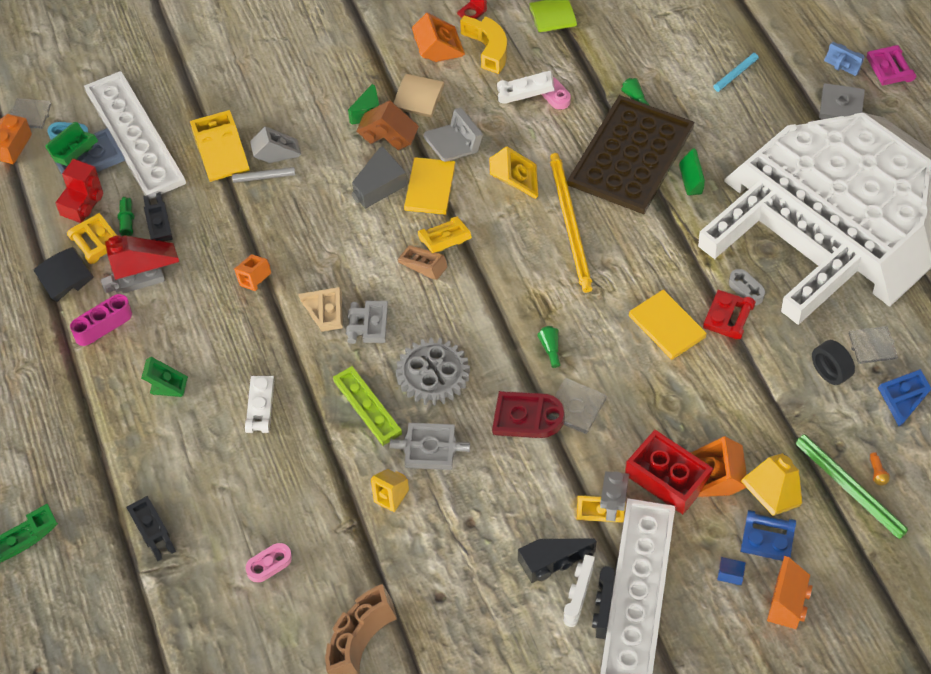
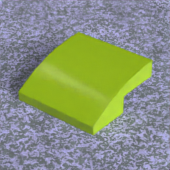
[529,0,577,32]

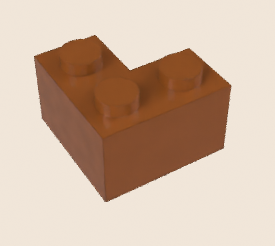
[356,100,419,150]

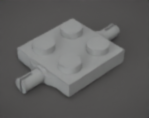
[390,423,470,470]

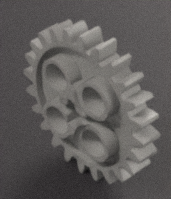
[396,338,470,406]

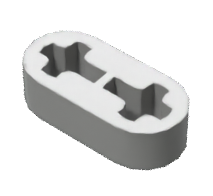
[729,269,765,305]

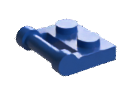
[740,510,796,561]

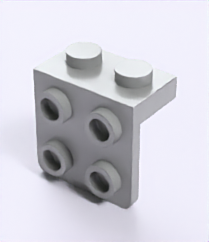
[424,108,483,162]

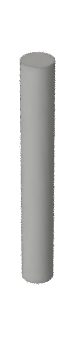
[232,167,295,183]

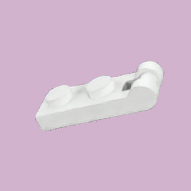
[497,70,555,104]
[245,376,274,433]
[563,554,595,627]

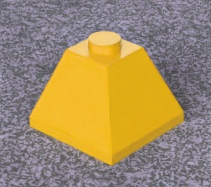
[489,146,538,199]
[741,453,802,516]

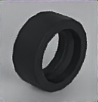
[812,340,855,386]

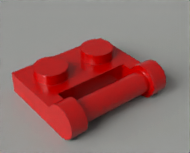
[703,290,756,339]

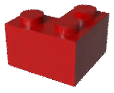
[55,159,103,223]

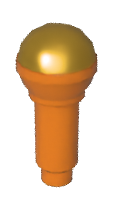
[870,452,890,486]

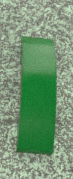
[0,503,58,563]

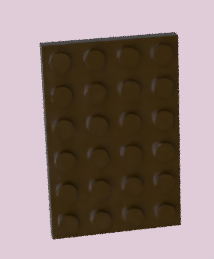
[567,95,695,215]

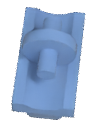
[824,42,865,76]

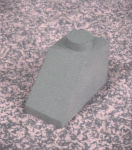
[250,127,301,163]

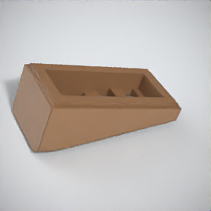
[397,245,447,280]

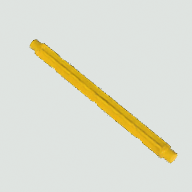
[550,153,592,293]

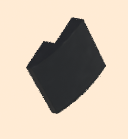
[33,247,94,302]

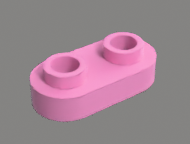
[541,77,571,110]
[246,543,292,582]

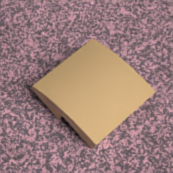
[394,74,445,118]

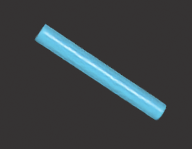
[714,53,759,92]

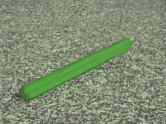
[796,434,908,539]

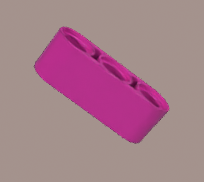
[70,294,132,346]

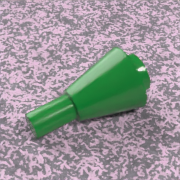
[621,78,650,106]
[537,326,560,368]

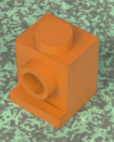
[234,254,271,291]

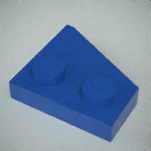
[878,369,931,426]

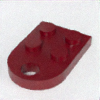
[492,391,565,438]

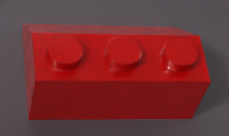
[625,429,713,515]

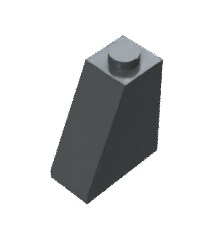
[352,146,407,209]

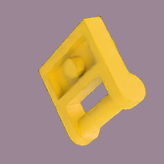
[67,213,117,264]
[418,216,472,253]

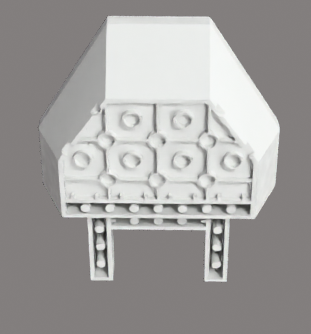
[698,113,931,325]

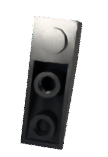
[518,538,597,583]

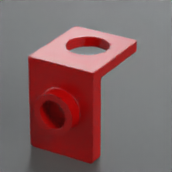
[457,0,487,19]

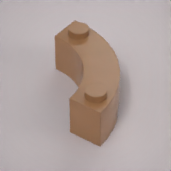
[325,584,397,674]

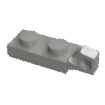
[101,267,165,294]
[600,471,629,521]

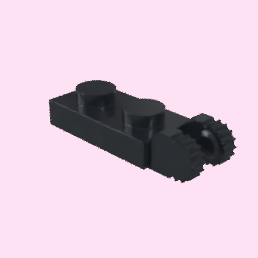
[143,192,173,242]
[126,496,176,561]
[592,566,615,639]

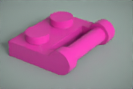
[866,45,916,86]

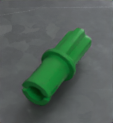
[117,197,135,236]

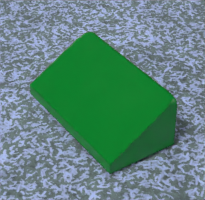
[679,148,705,196]

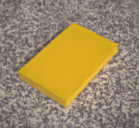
[404,157,455,215]
[629,289,707,360]

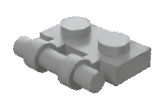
[346,301,388,344]

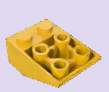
[190,110,250,182]

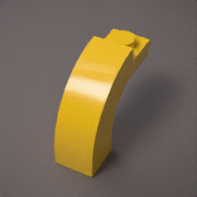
[460,15,507,74]

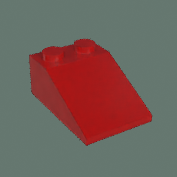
[105,235,179,280]

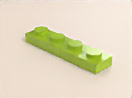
[333,366,402,446]

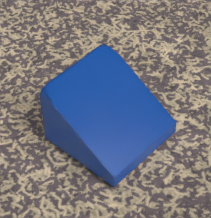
[717,557,746,585]

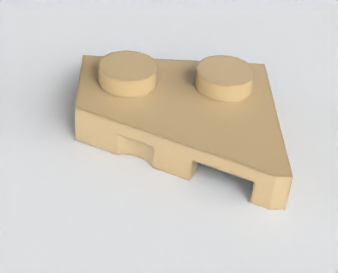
[298,287,343,332]

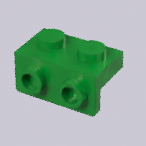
[45,122,98,166]

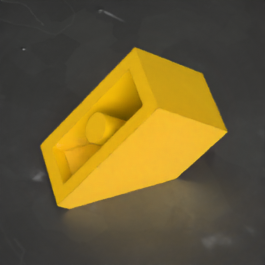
[371,469,409,512]

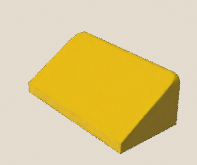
[577,495,626,522]

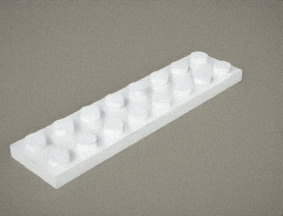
[84,71,186,199]
[600,498,675,674]

